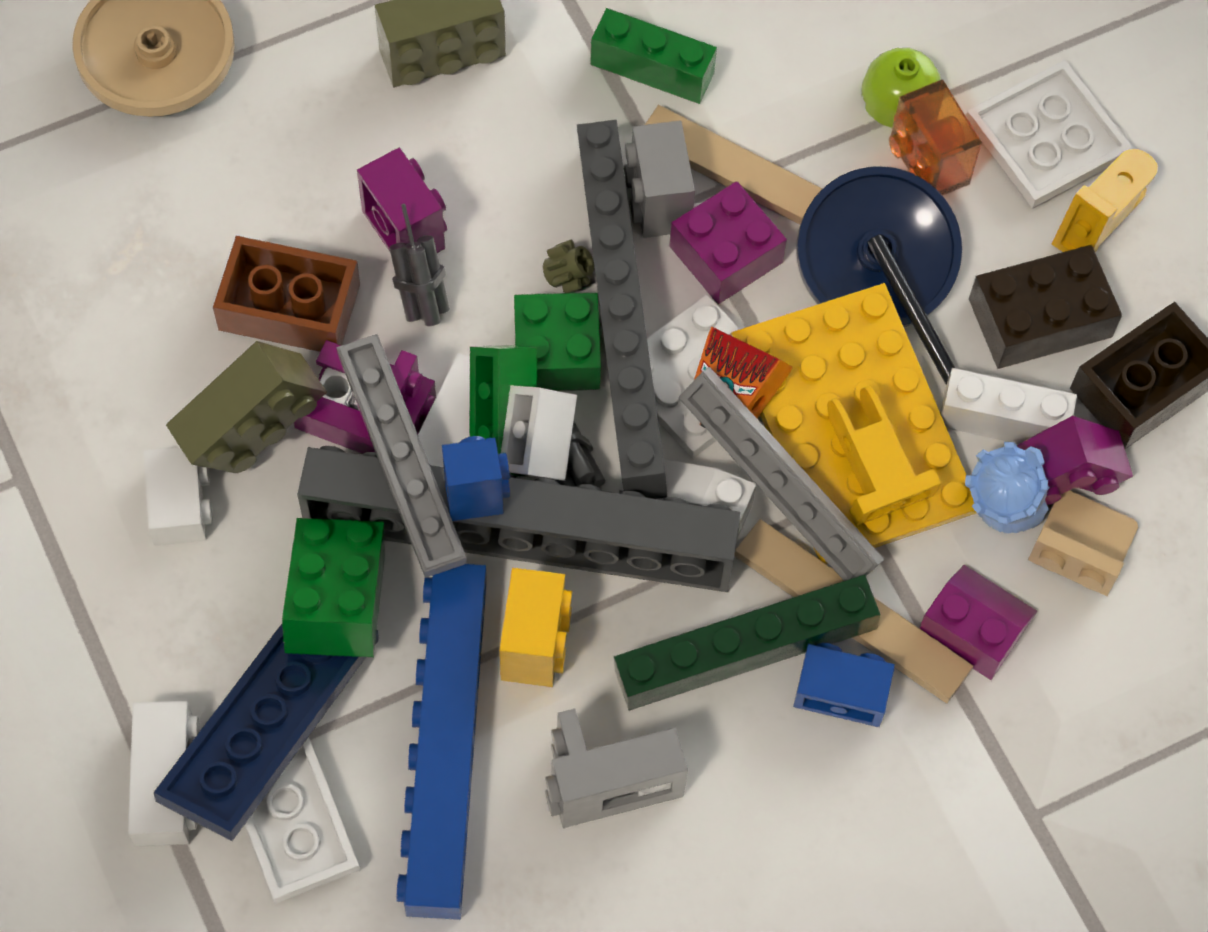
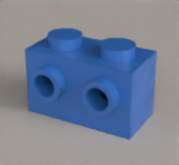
[442,436,510,521]
[793,643,895,727]

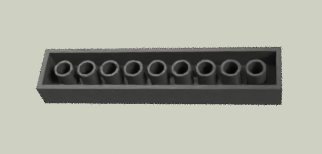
[297,446,741,592]

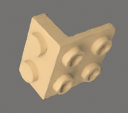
[1028,490,1138,596]

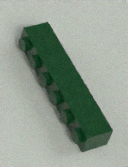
[613,574,880,711]

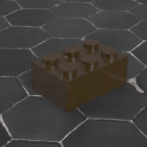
[969,244,1122,369]
[1070,301,1208,449]

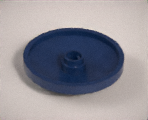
[796,166,962,327]

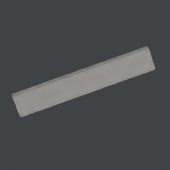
[336,334,467,578]
[678,367,884,581]

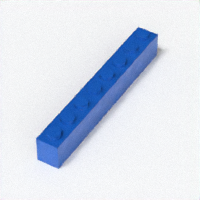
[397,564,487,920]

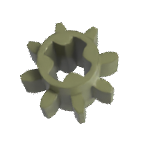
[543,239,594,293]

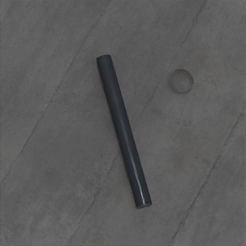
[867,234,956,385]

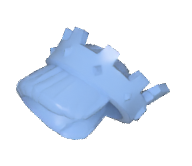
[965,442,1050,533]

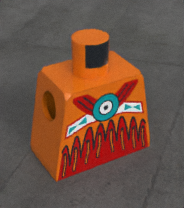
[694,327,793,428]

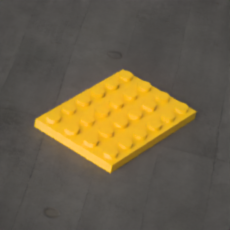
[730,283,977,565]

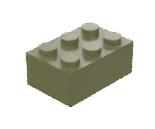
[374,0,506,88]
[166,341,327,474]

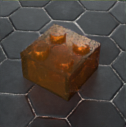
[889,79,982,196]

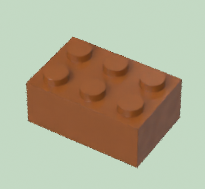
[213,235,360,352]

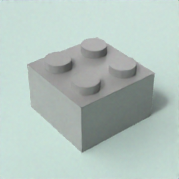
[624,120,695,238]

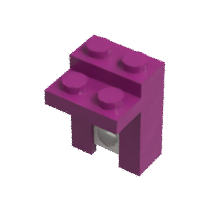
[294,340,436,454]

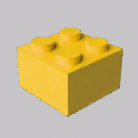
[499,567,573,687]

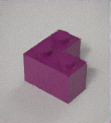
[1017,416,1133,505]

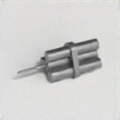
[389,204,450,326]

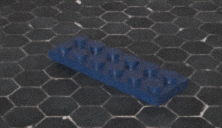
[153,624,379,841]

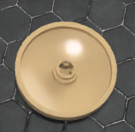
[73,0,235,117]

